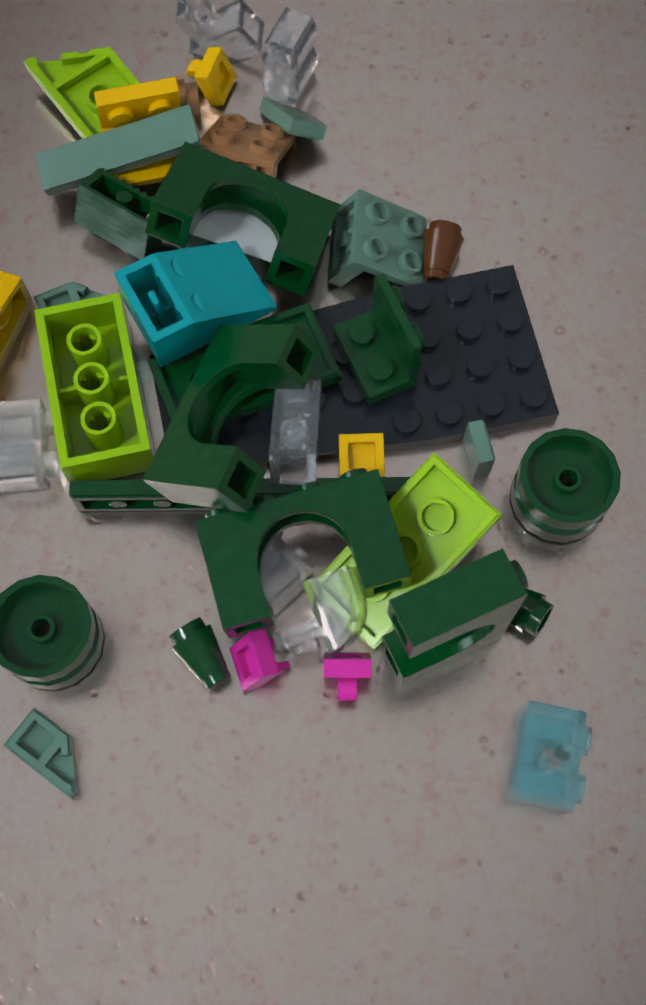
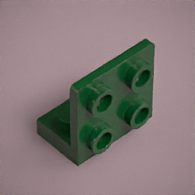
[333,273,425,405]

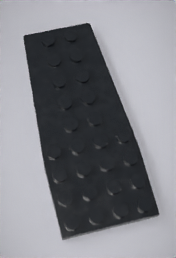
[150,265,559,467]

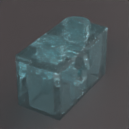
[507,700,592,814]

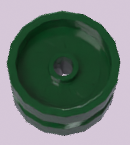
[510,428,621,543]
[0,575,104,690]

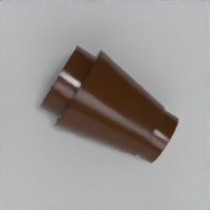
[423,220,464,282]

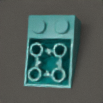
[113,241,277,367]

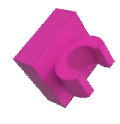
[229,629,290,692]
[324,652,372,700]

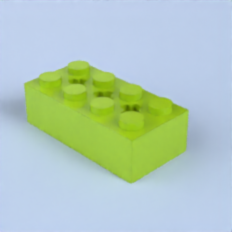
[34,292,155,483]

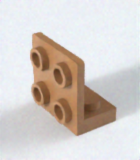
[200,114,295,178]

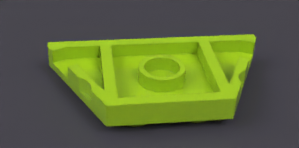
[24,47,140,139]

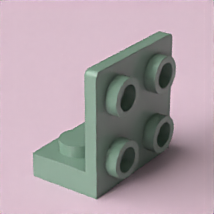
[327,189,427,287]

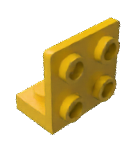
[94,77,180,187]

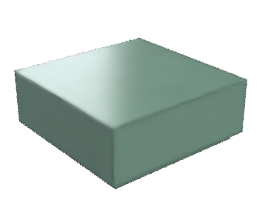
[463,420,495,479]

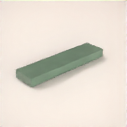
[36,104,202,196]

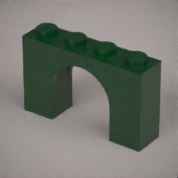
[145,141,340,297]
[142,324,322,513]
[195,468,411,638]
[381,548,528,687]

